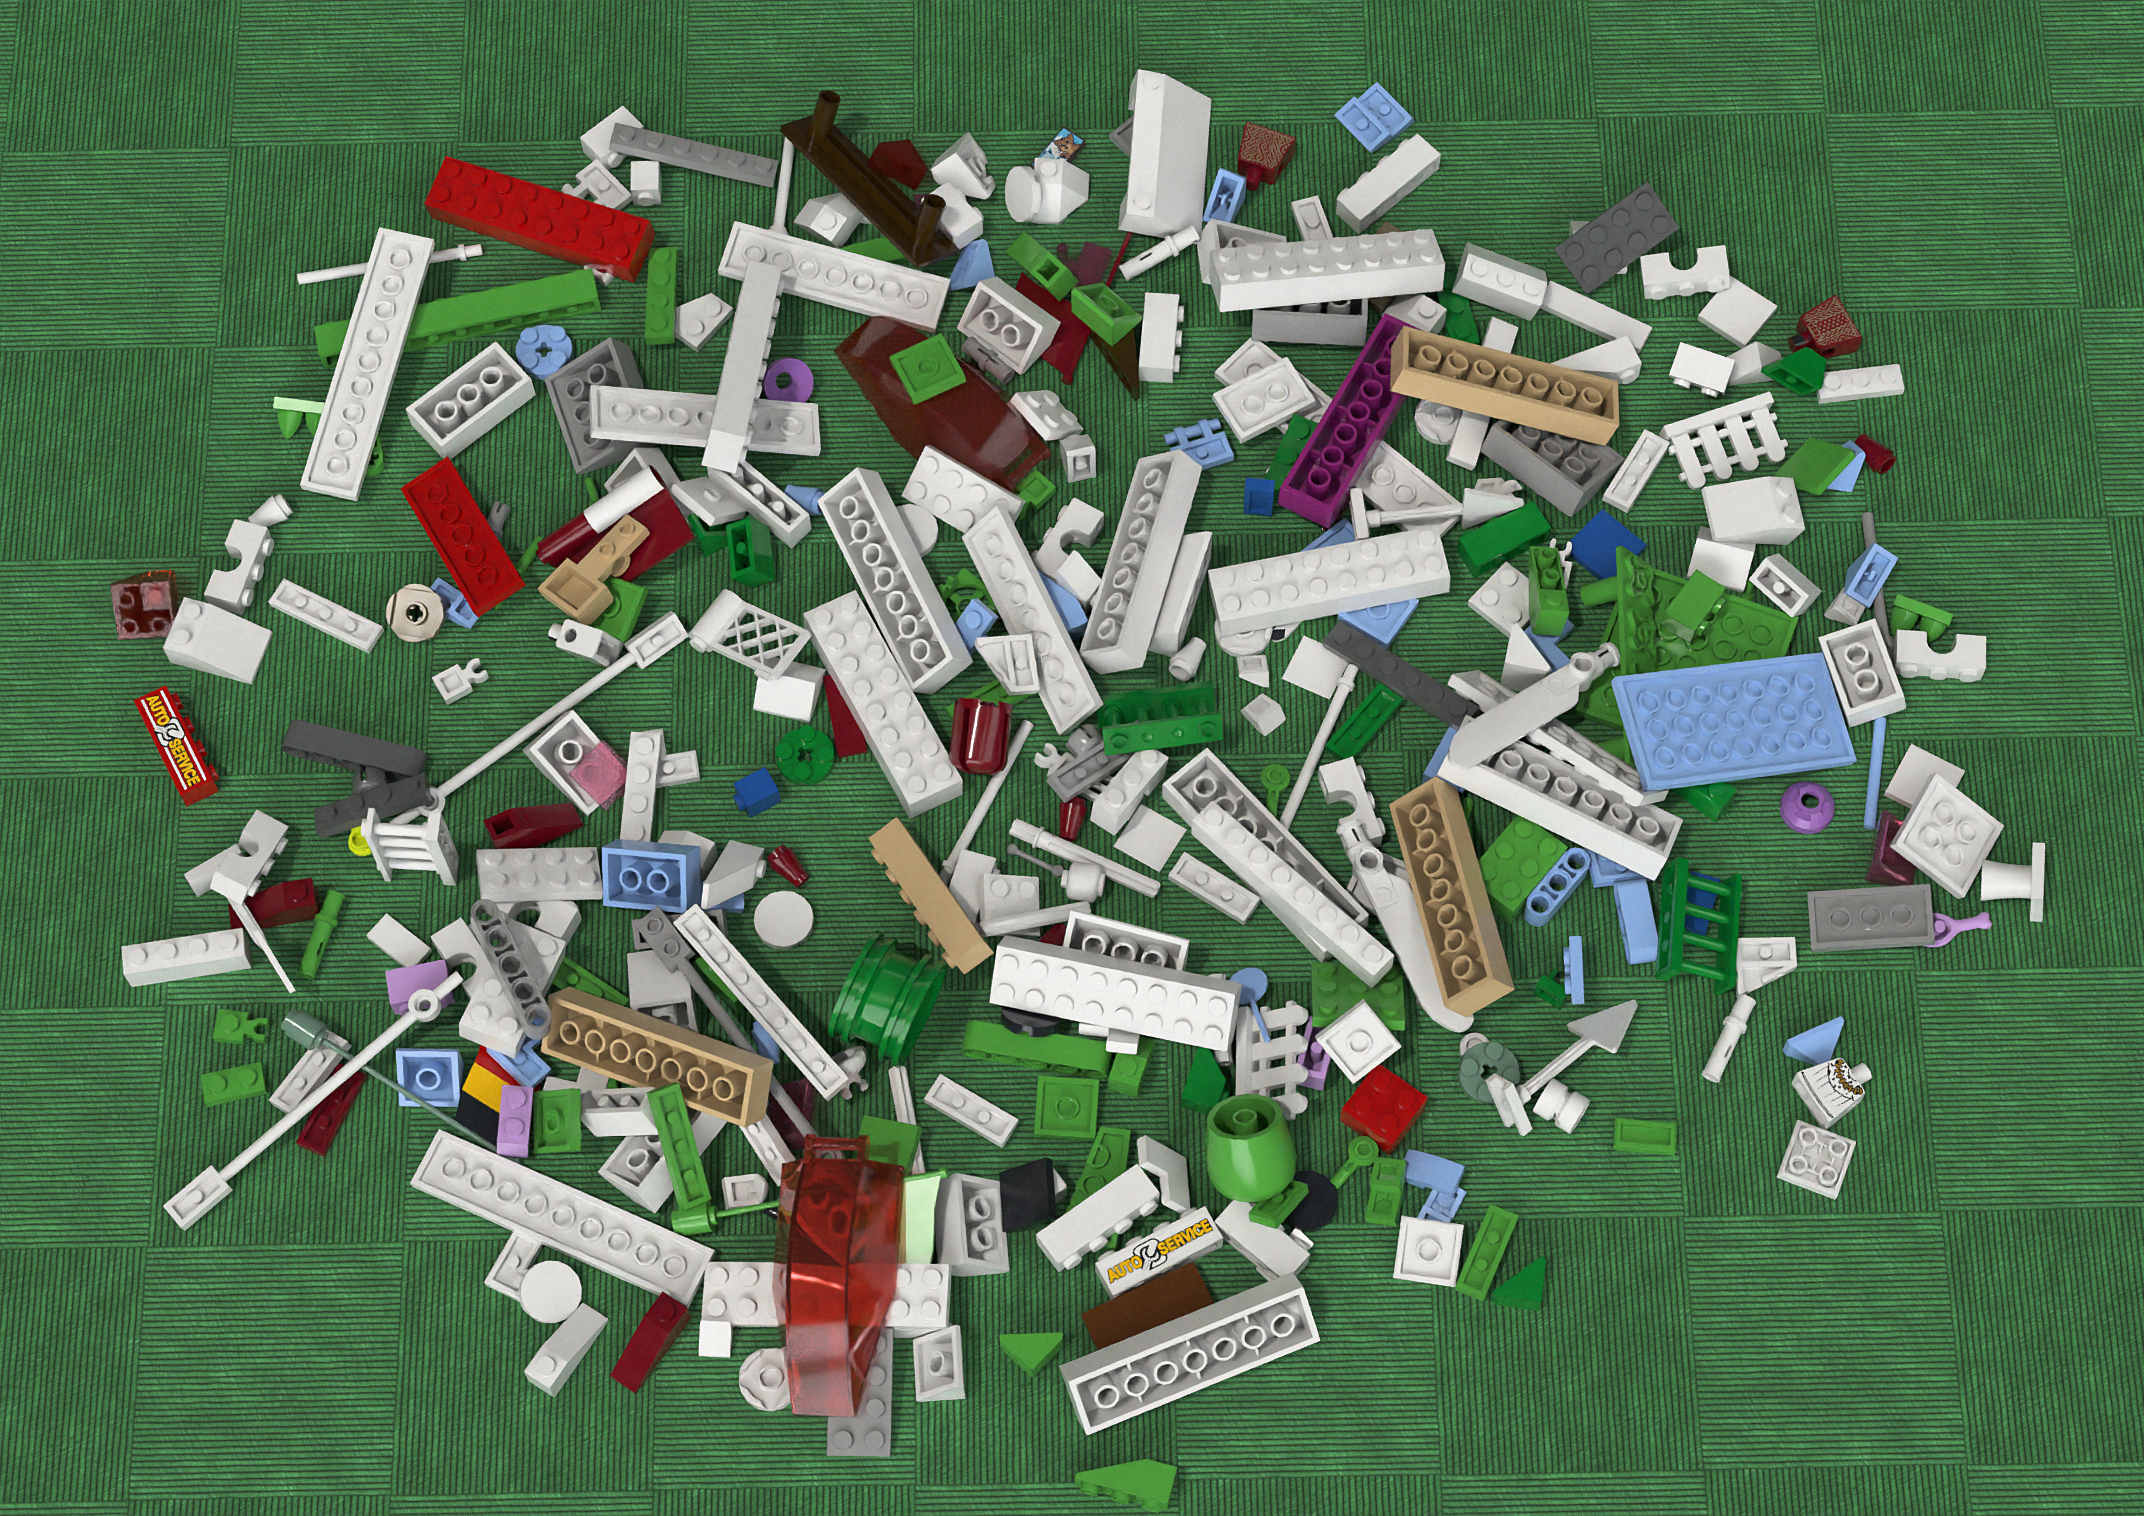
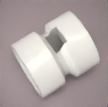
[1533,1078,1590,1134]

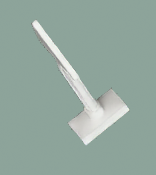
[1349,488,1524,541]
[184,844,296,994]
[1485,1000,1638,1136]

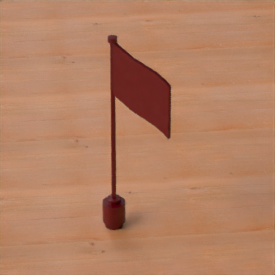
[1015,231,1133,385]

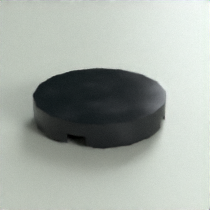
[1000,1006,1061,1037]
[1284,1171,1338,1232]

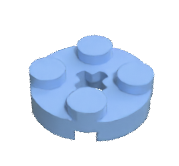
[516,325,573,380]

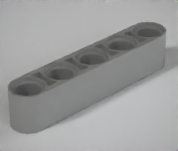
[471,899,552,1040]

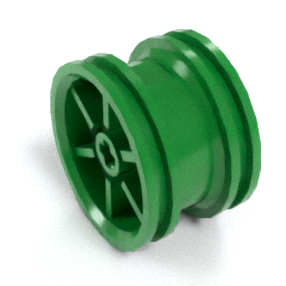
[828,931,948,1068]

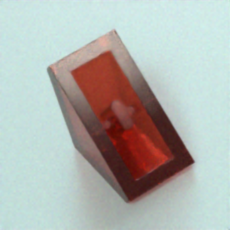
[866,139,928,190]

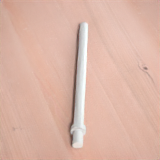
[297,244,483,285]
[1279,664,1359,830]
[940,720,1033,885]

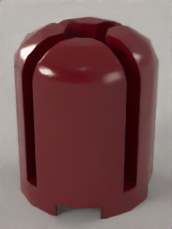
[949,698,1013,775]

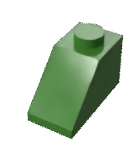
[1108,1037,1156,1099]

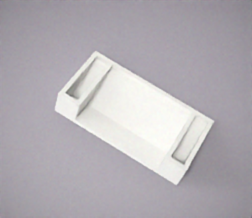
[1118,69,1211,244]

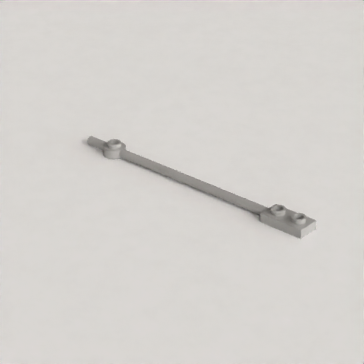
[635,906,861,1201]

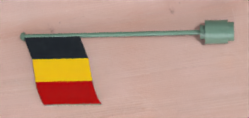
[281,1008,541,1164]

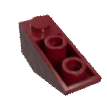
[483,803,583,849]

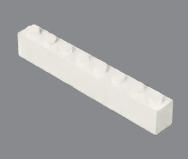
[1191,800,1394,988]

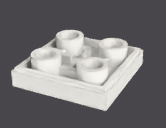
[1777,1120,1856,1200]

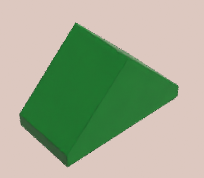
[687,514,735,558]
[1491,1255,1546,1311]

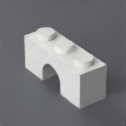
[1640,245,1730,300]
[1030,498,1104,584]
[204,519,274,615]
[1892,629,1986,682]
[1090,749,1169,836]
[1318,757,1385,857]
[210,810,289,905]
[495,900,582,946]
[430,918,489,1000]

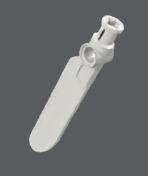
[1448,642,1620,770]
[1336,819,1474,1033]

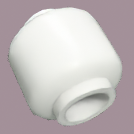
[1061,861,1106,903]

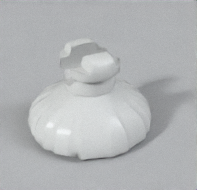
[831,1046,868,1100]

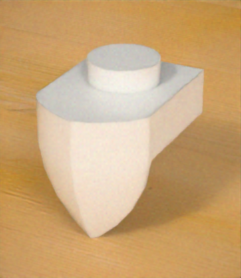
[721,1173,769,1210]

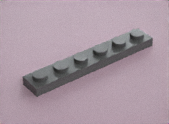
[1322,621,1480,731]

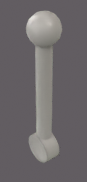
[1007,844,1064,878]

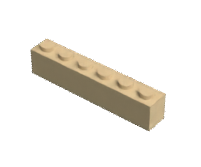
[868,817,994,975]

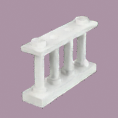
[361,808,460,886]

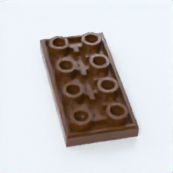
[1081,1262,1214,1351]

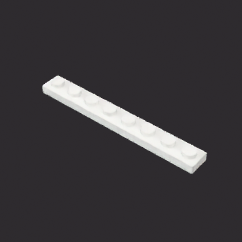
[673,904,851,1102]

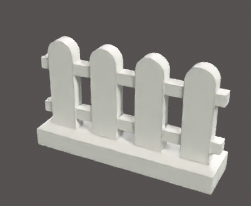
[1659,392,1788,490]
[1235,1001,1308,1121]

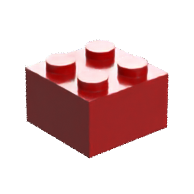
[1340,1064,1428,1156]

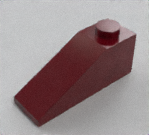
[228,877,321,932]
[610,1291,692,1394]

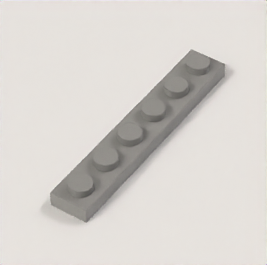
[609,123,778,188]

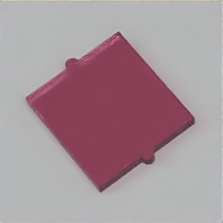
[569,739,628,811]

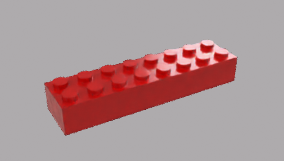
[424,156,656,283]

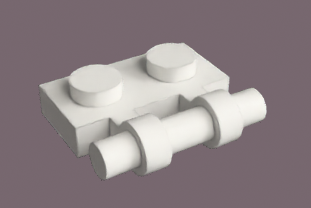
[561,159,633,211]

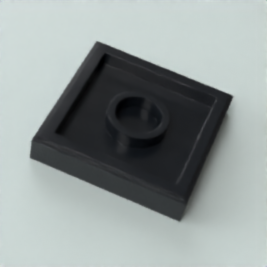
[999,1157,1057,1234]

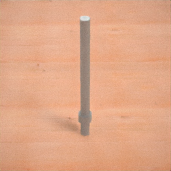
[1861,512,1894,668]

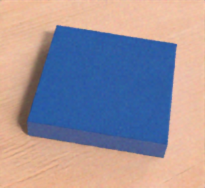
[1564,509,1646,580]

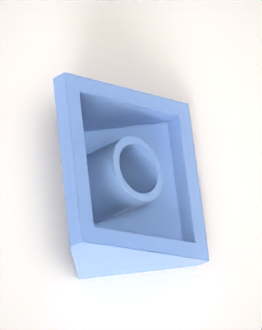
[396,1048,465,1107]

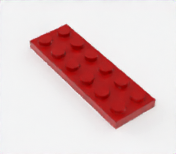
[400,456,526,618]

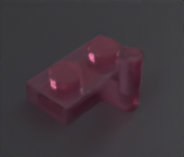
[1057,241,1112,294]

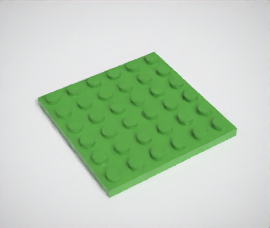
[1575,568,1799,731]

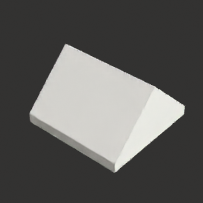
[1686,526,1756,593]
[1500,623,1551,691]
[753,657,826,723]
[913,1325,965,1402]

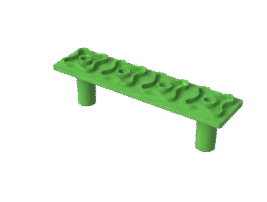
[1580,545,1657,770]

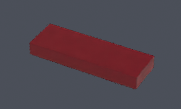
[823,675,867,758]
[296,1063,367,1158]

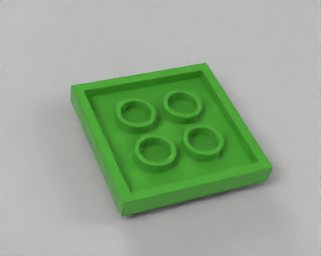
[1311,962,1405,1031]

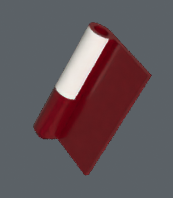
[536,465,696,583]

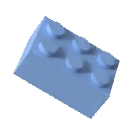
[602,839,701,913]

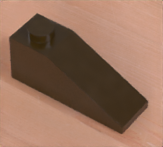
[1090,327,1140,401]

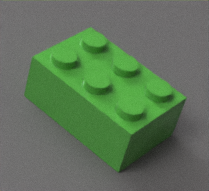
[1478,815,1568,924]

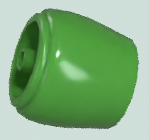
[1205,1094,1297,1202]

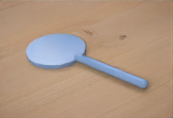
[1229,968,1270,1043]

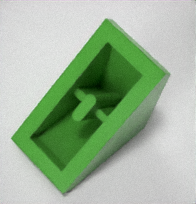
[1000,1332,1063,1378]

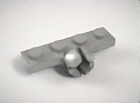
[1046,720,1138,803]

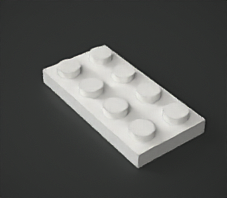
[902,445,1025,534]
[476,847,603,902]

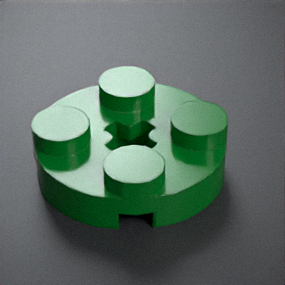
[775,725,835,786]

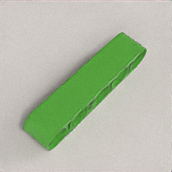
[961,1021,1113,1079]

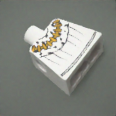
[1792,1058,1872,1130]

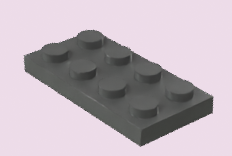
[1553,182,1679,295]

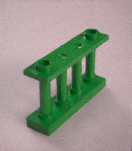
[1096,681,1223,756]
[1655,857,1743,995]

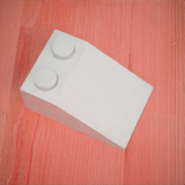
[1197,218,1287,284]
[1701,476,1805,545]
[163,597,273,685]
[522,710,627,816]

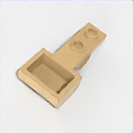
[537,514,650,625]

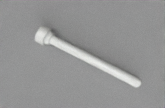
[768,137,795,235]

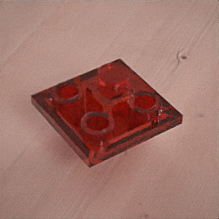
[110,570,178,640]

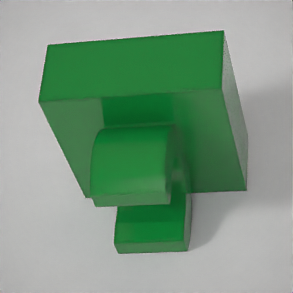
[1534,969,1568,1010]

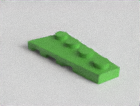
[1065,1126,1131,1252]

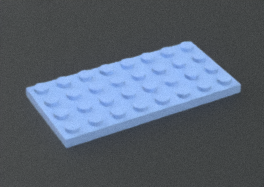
[1611,652,1857,792]

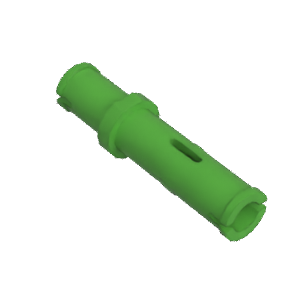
[296,890,346,980]

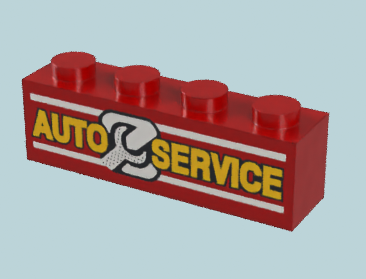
[133,685,219,807]

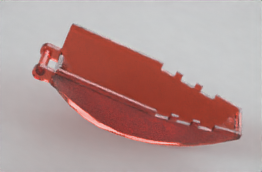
[834,316,1052,493]
[772,1133,905,1418]

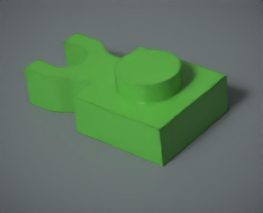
[1016,469,1056,521]
[212,1009,271,1045]

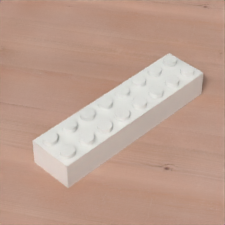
[1209,229,1445,312]
[701,259,785,473]
[1078,449,1202,675]
[817,467,973,695]
[1208,525,1451,637]
[803,590,963,819]
[1437,715,1683,881]
[1162,748,1369,963]
[989,935,1242,1052]
[1059,1272,1320,1435]

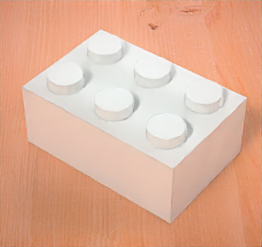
[1818,618,1906,728]

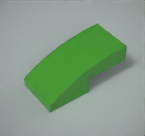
[1365,1157,1407,1227]

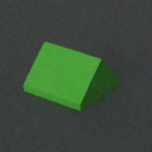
[1071,282,1143,346]

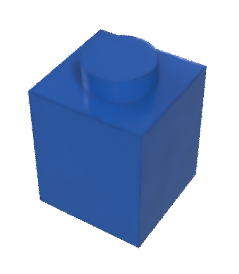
[732,767,781,818]

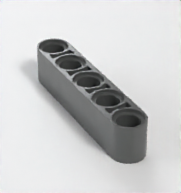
[281,720,428,781]

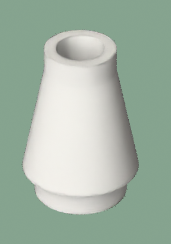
[248,493,293,527]
[1169,637,1206,681]

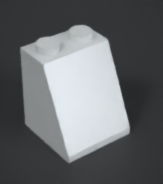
[627,950,699,1033]

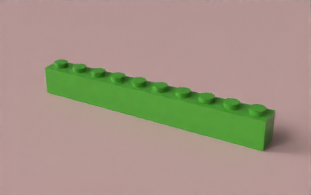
[314,268,602,369]

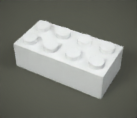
[406,341,536,459]
[459,918,566,1059]

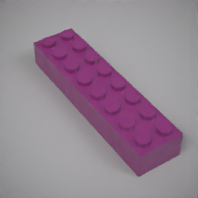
[1278,313,1423,529]

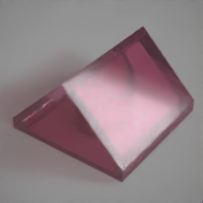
[1865,810,1916,886]
[767,1078,818,1151]

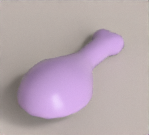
[1924,912,1992,947]

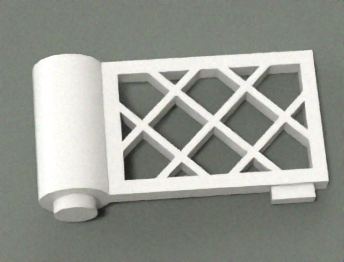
[688,589,812,682]

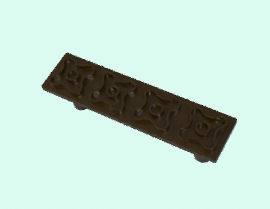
[780,90,959,269]

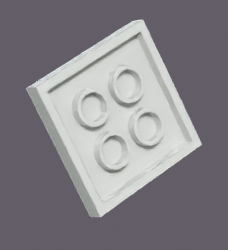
[1890,773,2004,899]

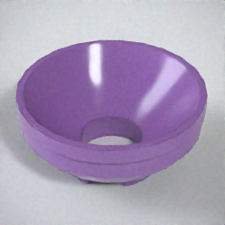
[762,357,814,403]
[1780,781,1835,834]

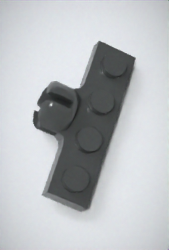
[314,767,431,839]

